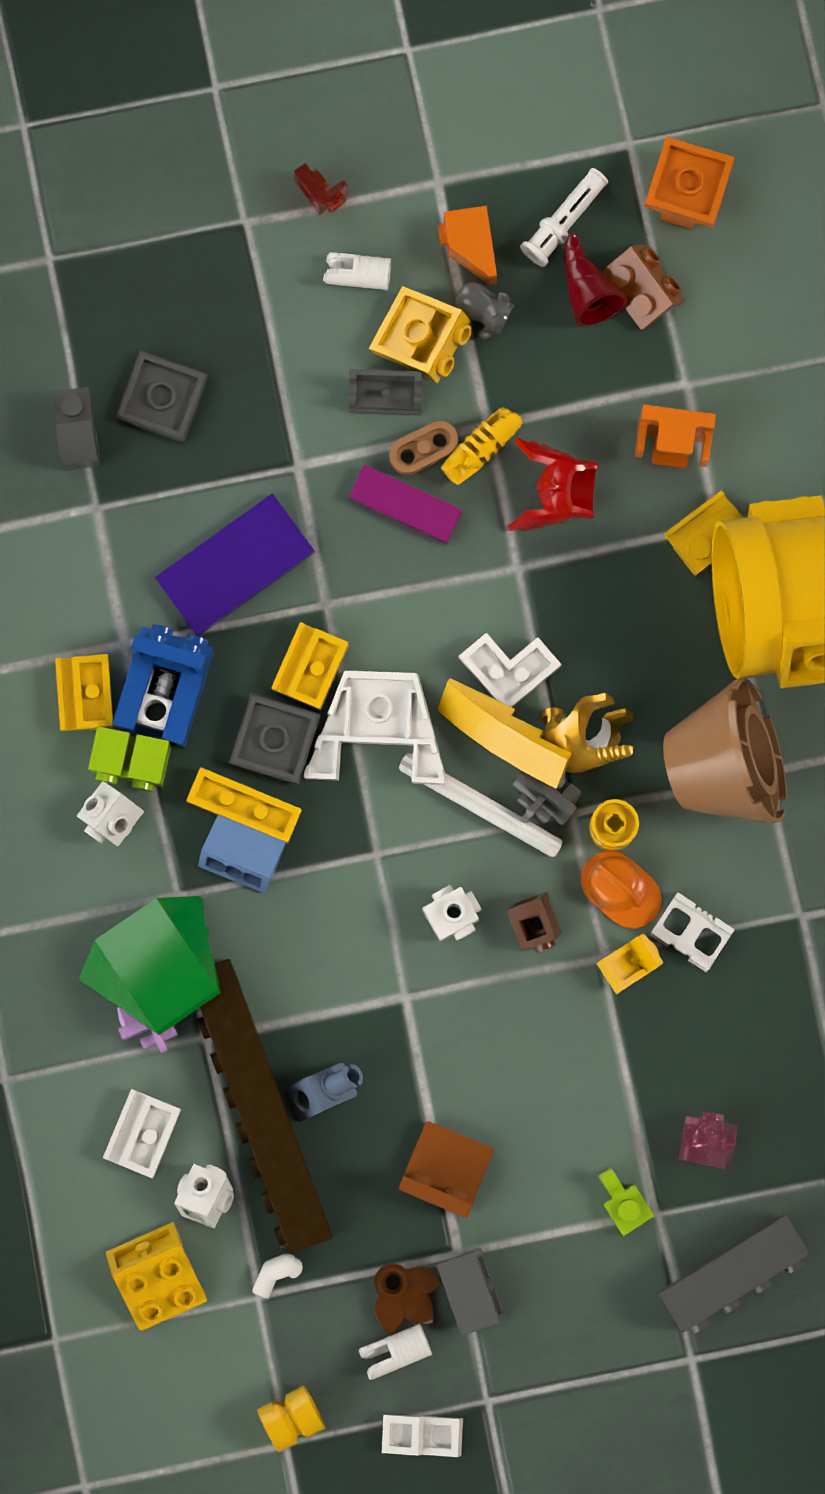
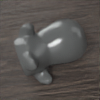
[454,282,515,339]

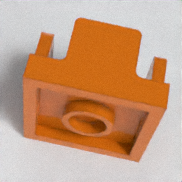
[644,136,735,230]
[634,404,716,469]

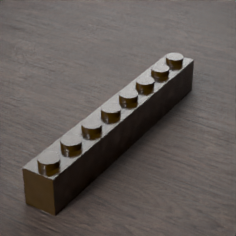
[197,958,333,1254]

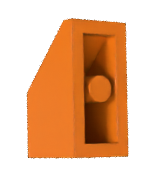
[438,206,497,286]

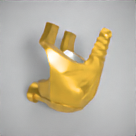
[541,693,634,773]

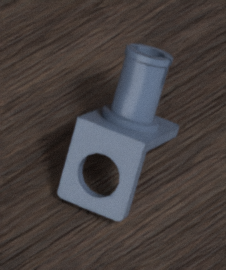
[285,1063,363,1122]

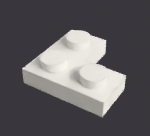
[459,633,562,707]

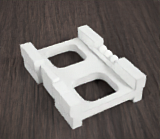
[649,892,735,972]

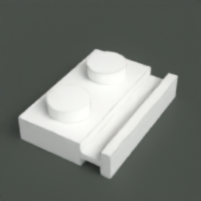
[103,1089,182,1178]

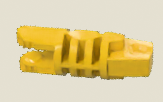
[441,407,523,485]

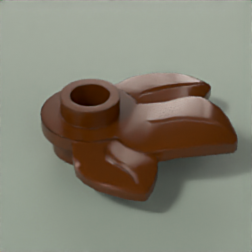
[374,1263,441,1334]

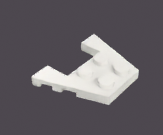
[304,671,447,785]

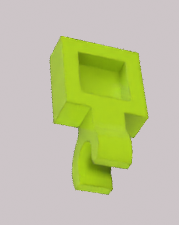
[598,1168,654,1236]

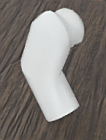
[252,1254,303,1299]

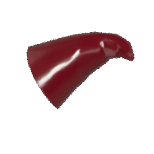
[564,233,628,327]

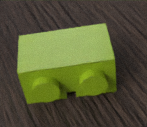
[88,726,172,792]

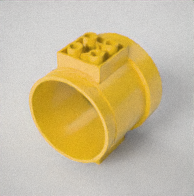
[711,495,825,689]

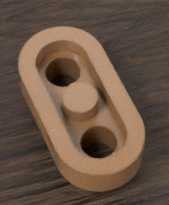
[389,421,458,475]

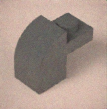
[53,387,101,471]

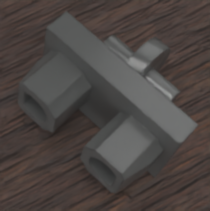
[511,771,581,828]

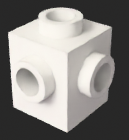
[77,781,144,847]
[422,885,482,942]
[174,1164,234,1229]

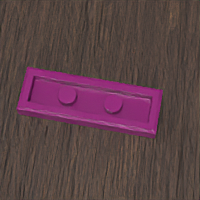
[349,465,462,544]

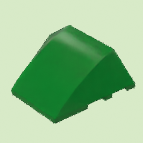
[79,896,221,1035]

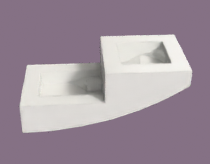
[382,1415,463,1457]

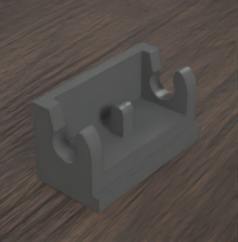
[349,369,422,416]
[437,1248,506,1336]

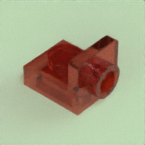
[294,163,348,215]

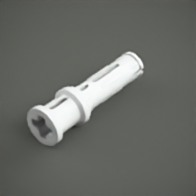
[520,168,609,267]

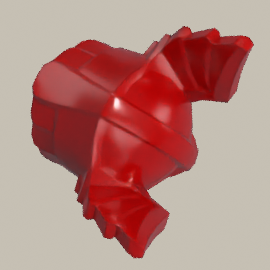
[508,437,598,531]

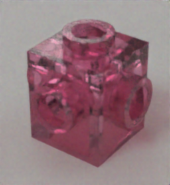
[678,1111,738,1170]

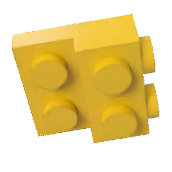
[369,286,471,384]

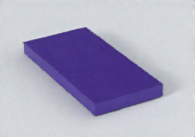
[155,493,315,636]

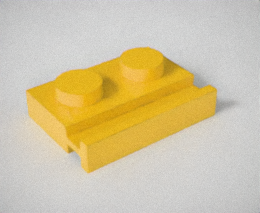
[663,490,743,577]
[271,622,349,711]
[55,654,114,732]

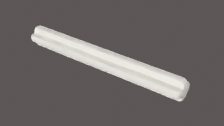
[399,753,563,857]

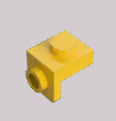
[596,933,663,994]

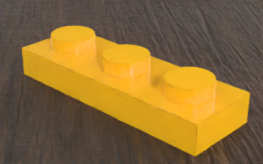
[186,767,302,844]

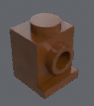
[507,891,562,952]

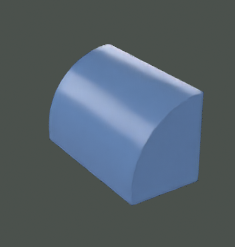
[198,815,286,894]

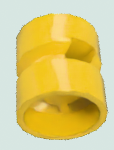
[589,799,639,851]
[257,1385,326,1453]

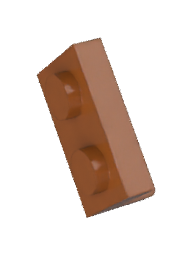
[601,244,685,330]

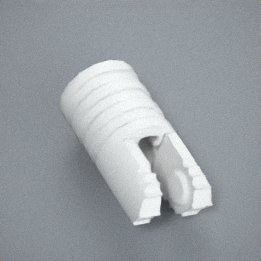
[323,252,391,290]
[359,1324,432,1380]

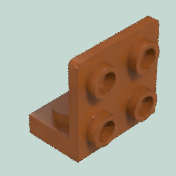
[398,1121,494,1218]

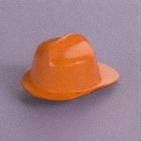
[581,851,662,929]

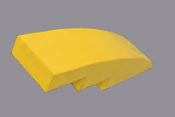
[437,678,572,788]

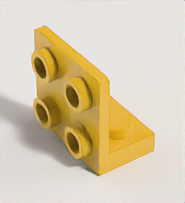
[106,1221,207,1331]

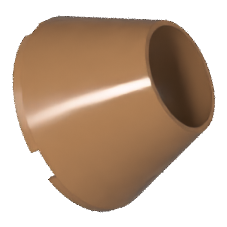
[663,678,787,824]

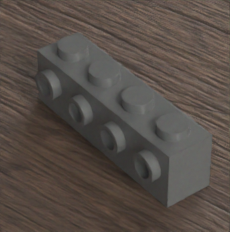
[657,1214,810,1335]

